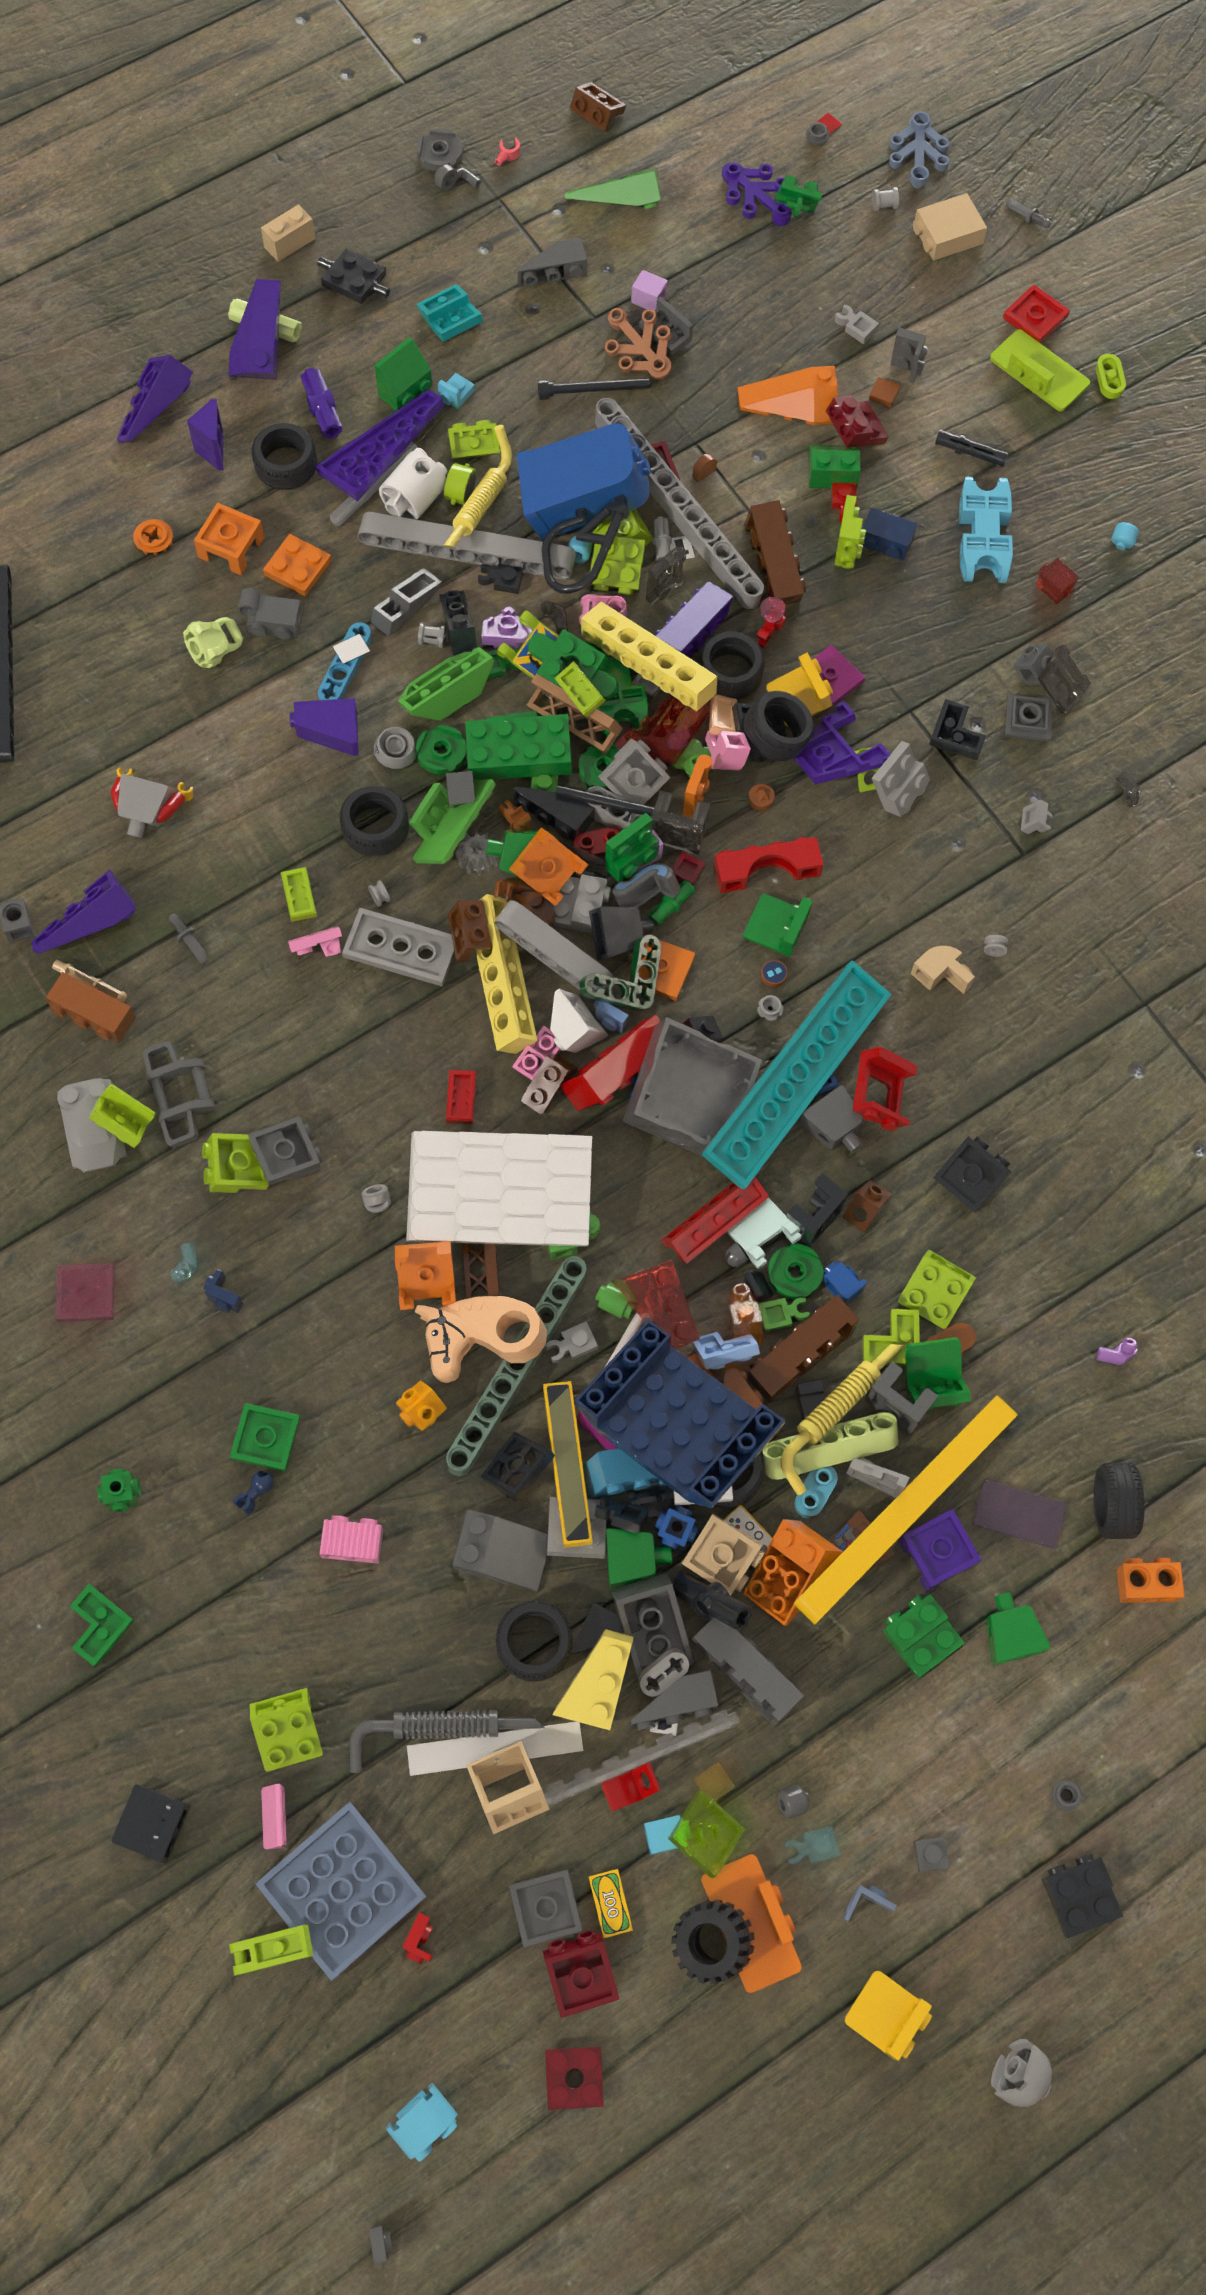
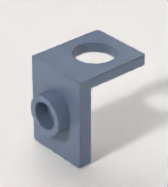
[841,1885,897,1922]

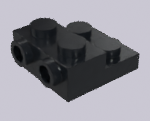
[933,1136,1012,1213]
[1042,1853,1123,1938]

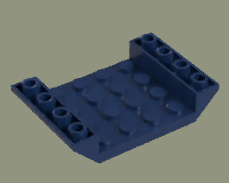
[575,1319,785,1508]

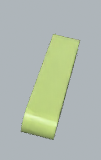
[763,1412,899,1480]

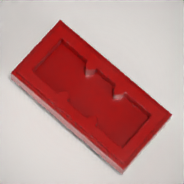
[446,1070,476,1124]

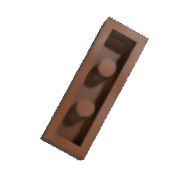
[45,972,135,1043]

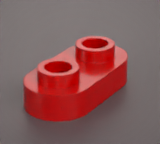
[574,827,621,857]

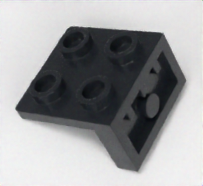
[111,1785,191,1864]

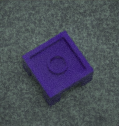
[898,1509,982,1592]

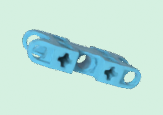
[959,476,1013,583]

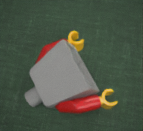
[110,768,193,838]

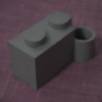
[237,588,303,639]

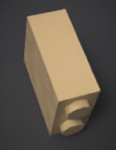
[913,193,987,261]

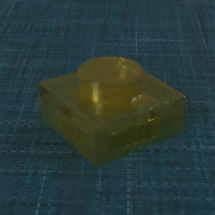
[694,1762,735,1805]

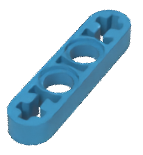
[318,622,372,700]

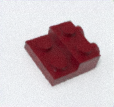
[826,396,889,448]
[543,1930,620,2018]

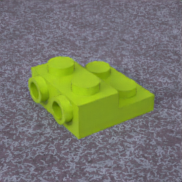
[834,495,866,569]
[591,536,645,595]
[202,1133,269,1193]

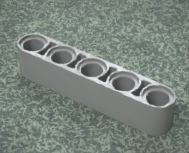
[494,900,613,991]

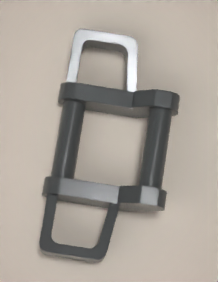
[143,1041,216,1148]

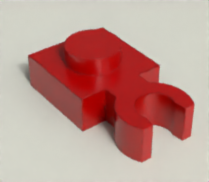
[756,601,787,648]

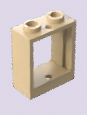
[466,1741,550,1834]

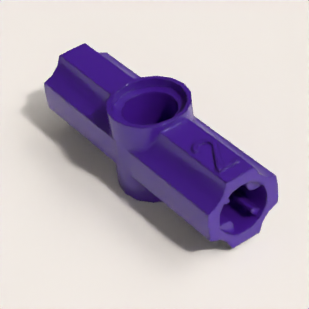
[300,368,343,439]

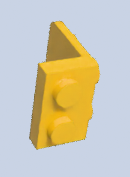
[767,652,833,727]
[845,1971,932,2061]

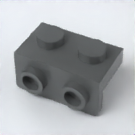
[639,297,693,357]

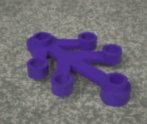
[722,162,791,226]

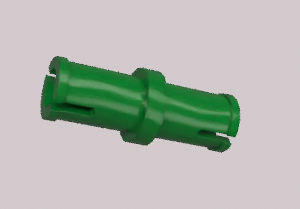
[647,880,696,927]

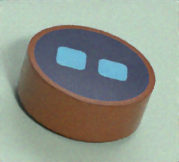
[761,960,787,988]

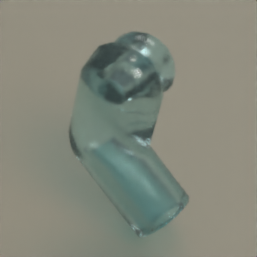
[170,1243,198,1283]

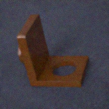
[843,1179,892,1232]

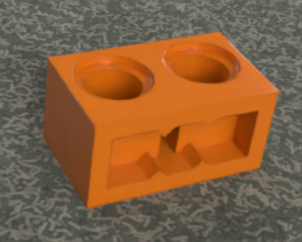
[1117,1558,1184,1603]

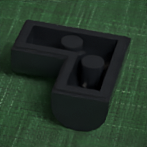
[929,699,986,760]

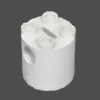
[379,448,447,520]

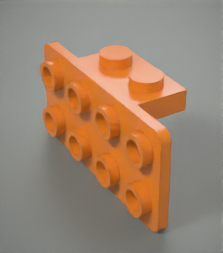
[701,1854,802,1993]

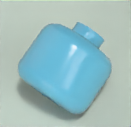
[1111,522,1139,550]
[568,536,592,564]

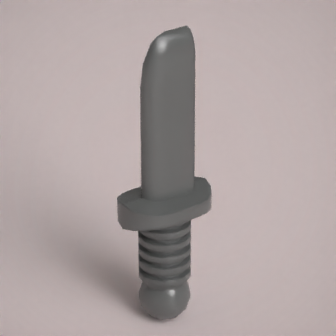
[1006,199,1051,228]
[169,914,207,965]

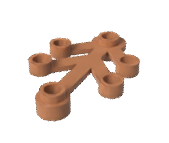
[605,308,672,379]

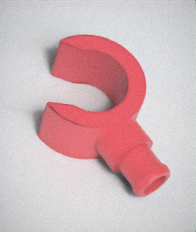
[495,137,520,166]

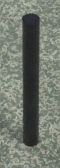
[555,785,658,818]

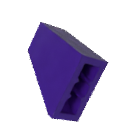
[290,698,359,756]

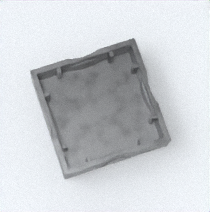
[623,1017,762,1156]

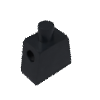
[589,907,654,960]

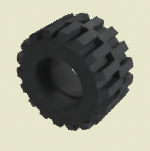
[671,1900,755,1984]

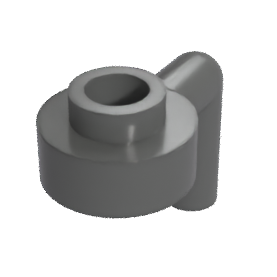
[435,164,482,191]

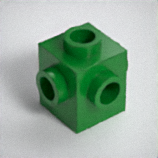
[97,1469,141,1512]

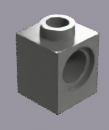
[0,898,36,943]

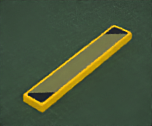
[543,1381,593,1548]

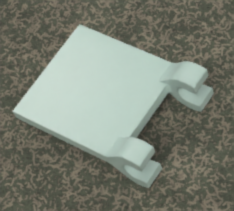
[727,1198,802,1269]

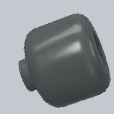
[777,1785,810,1819]

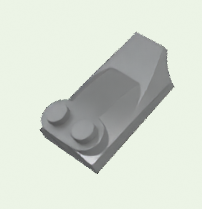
[57,1078,127,1173]

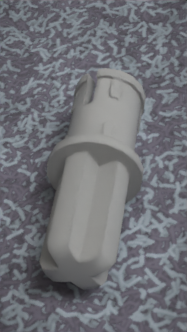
[653,516,672,565]

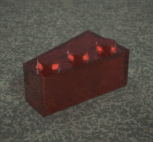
[624,695,710,765]
[611,1260,700,1349]

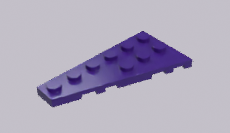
[315,389,445,502]

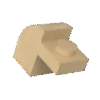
[911,946,975,994]

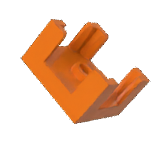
[194,502,265,576]
[509,828,588,906]
[395,1241,456,1310]

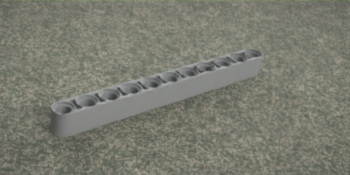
[595,398,764,609]

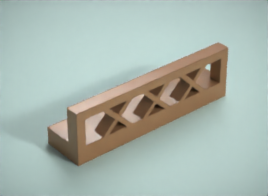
[526,673,623,754]

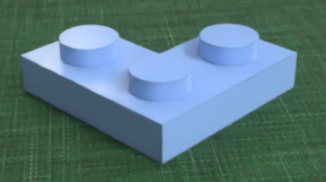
[691,1332,760,1369]

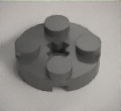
[417,129,463,171]

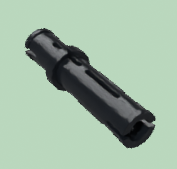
[935,429,1008,467]

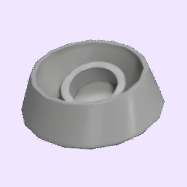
[374,727,417,769]

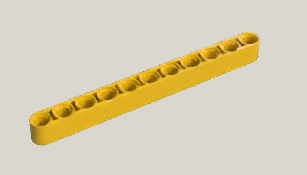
[794,1395,1018,1625]

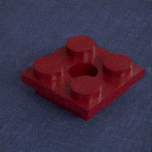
[545,2047,604,2110]

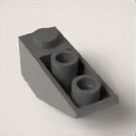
[517,237,587,287]
[630,1670,718,1731]

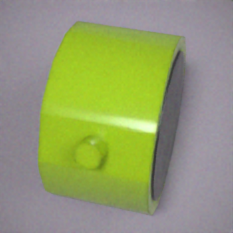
[444,463,476,505]

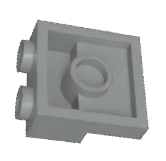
[598,739,670,805]
[872,741,930,817]
[550,874,611,934]

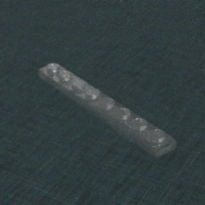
[544,1710,740,1806]

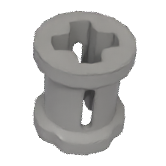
[872,187,899,211]
[418,622,446,648]

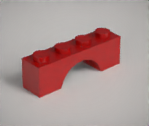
[714,837,824,894]

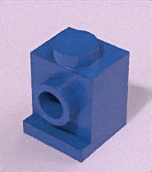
[822,1261,867,1305]

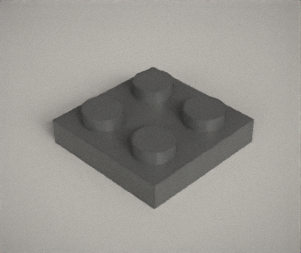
[509,1869,583,1948]

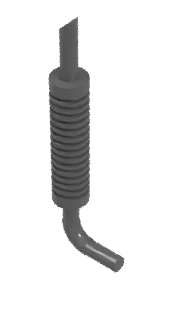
[349,1710,545,1773]

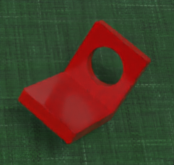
[601,1762,661,1812]

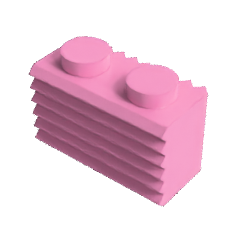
[320,1516,383,1564]

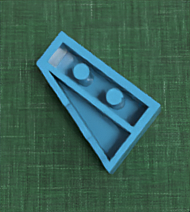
[582,1448,666,1499]

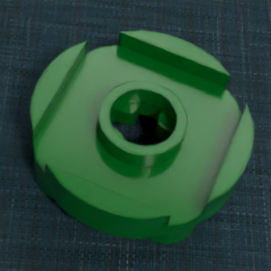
[416,725,467,775]
[579,742,619,792]
[768,1244,824,1300]

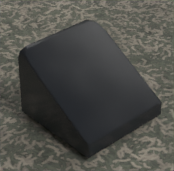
[743,1271,773,1304]

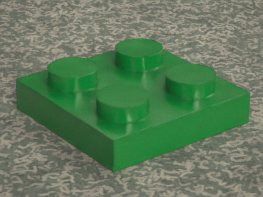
[230,1403,301,1472]

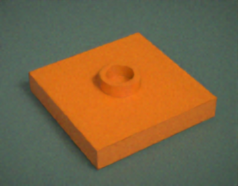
[628,940,696,1001]

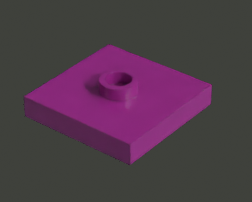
[812,645,865,710]

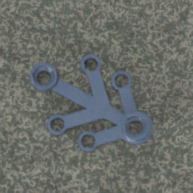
[889,111,949,188]

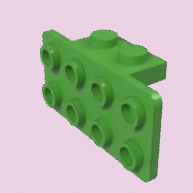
[408,779,496,864]

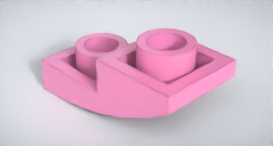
[512,1026,561,1080]

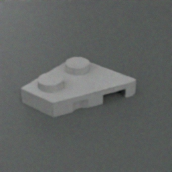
[846,1458,910,1498]

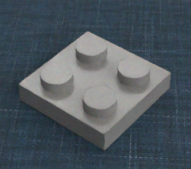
[547,1497,606,1559]

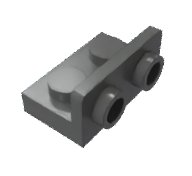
[890,328,928,383]

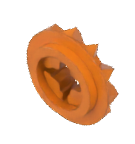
[133,519,174,555]

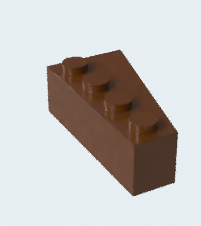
[744,500,806,608]
[748,1294,859,1403]

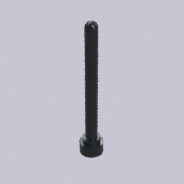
[538,378,652,400]

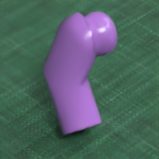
[1097,1338,1138,1365]

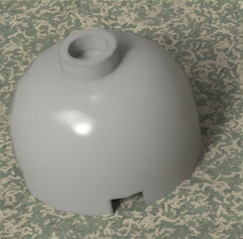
[991,2039,1052,2107]

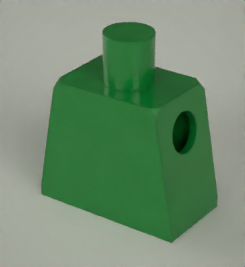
[485,830,538,876]
[606,1529,672,1589]
[986,1592,1051,1666]

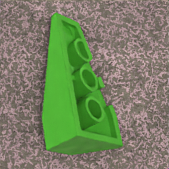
[564,168,662,209]

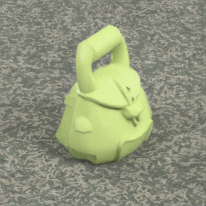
[183,617,244,668]

